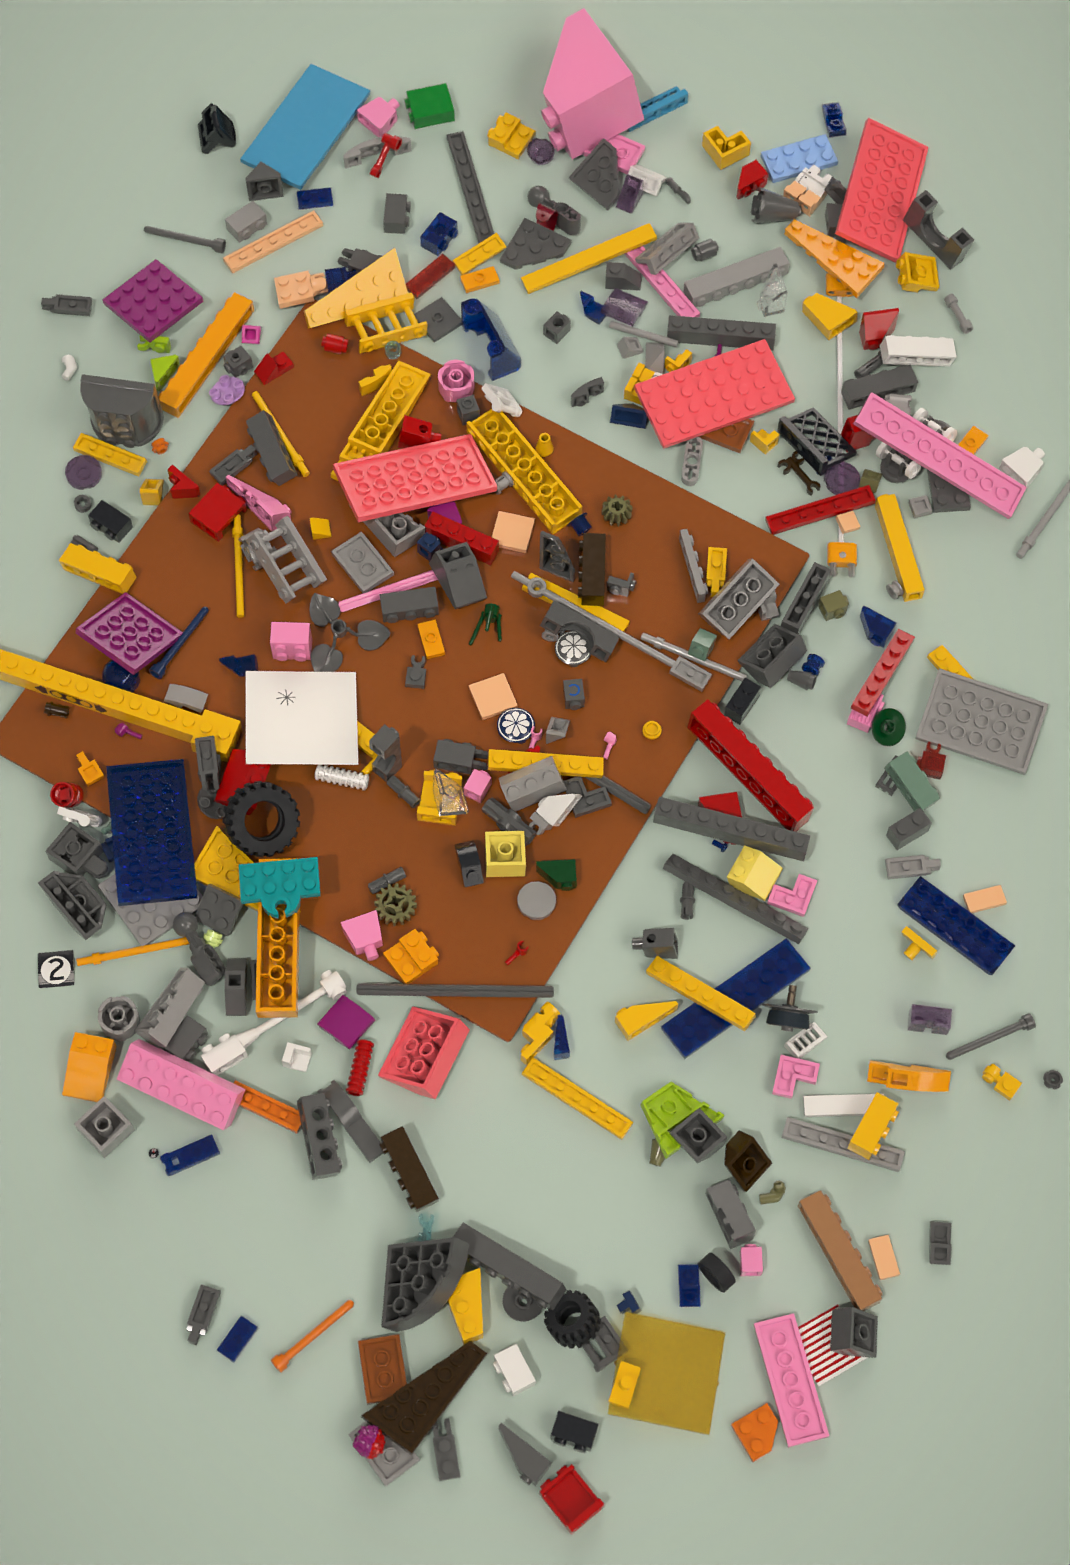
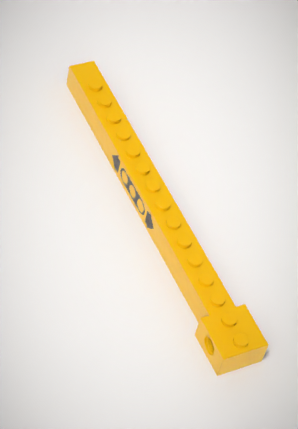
[0,649,242,763]

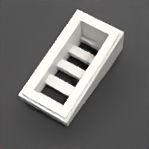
[784,1022,827,1059]

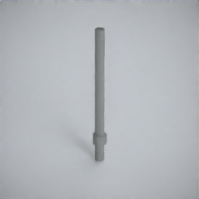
[1016,479,1070,559]
[641,633,747,681]

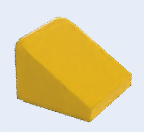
[310,518,331,540]

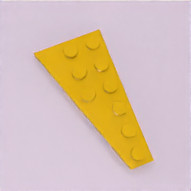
[304,248,408,328]
[188,826,258,912]

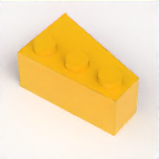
[447,1268,483,1345]

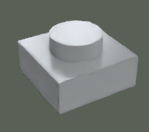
[908,495,933,518]

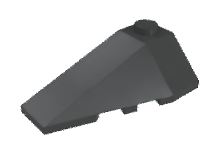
[539,531,575,582]

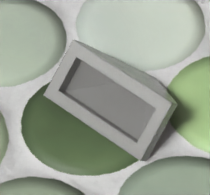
[645,342,664,374]
[546,717,570,744]

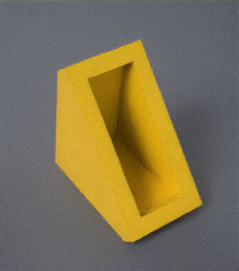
[140,479,164,506]

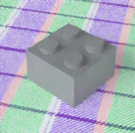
[74,1096,134,1158]

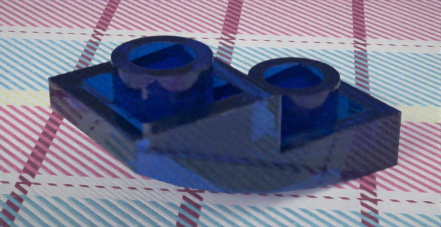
[822,102,846,137]
[678,1264,701,1307]

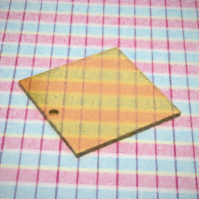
[607,1312,725,1435]

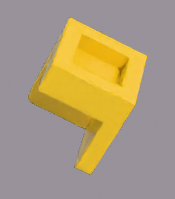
[750,429,779,455]

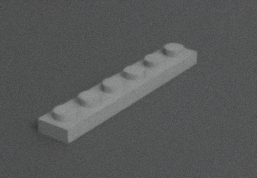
[782,1117,905,1172]

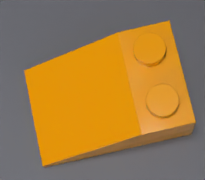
[62,1032,117,1102]

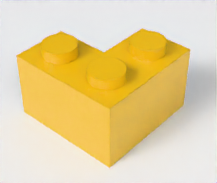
[702,126,751,170]

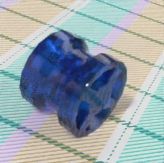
[801,654,825,676]

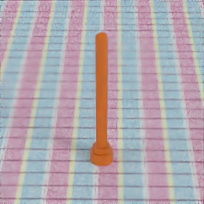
[271,1300,354,1373]

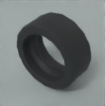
[698,1253,736,1293]

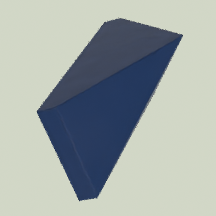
[610,403,647,429]

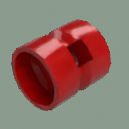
[50,782,84,808]

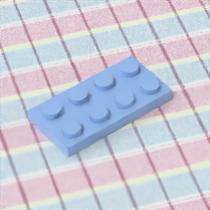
[761,134,838,183]

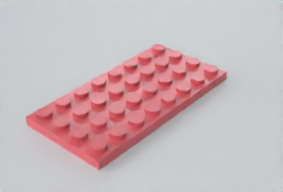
[835,118,929,263]
[634,339,795,449]
[333,434,497,522]

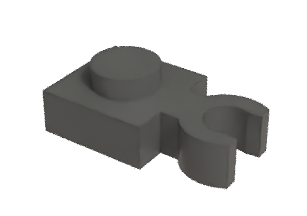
[405,655,427,689]

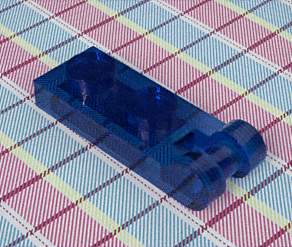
[160,1134,220,1176]

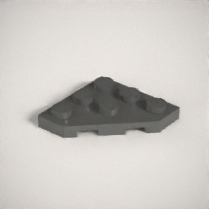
[569,138,619,210]
[500,218,571,270]

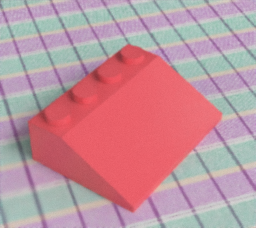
[378,1007,470,1100]

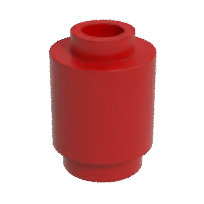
[321,333,349,354]

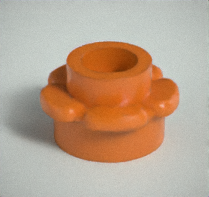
[151,438,169,454]

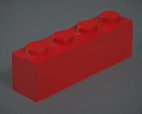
[424,512,499,566]

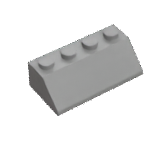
[698,558,779,639]

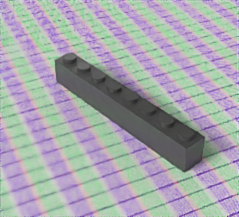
[653,797,810,862]

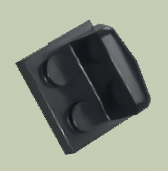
[198,103,236,154]

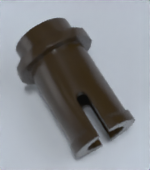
[44,701,70,719]

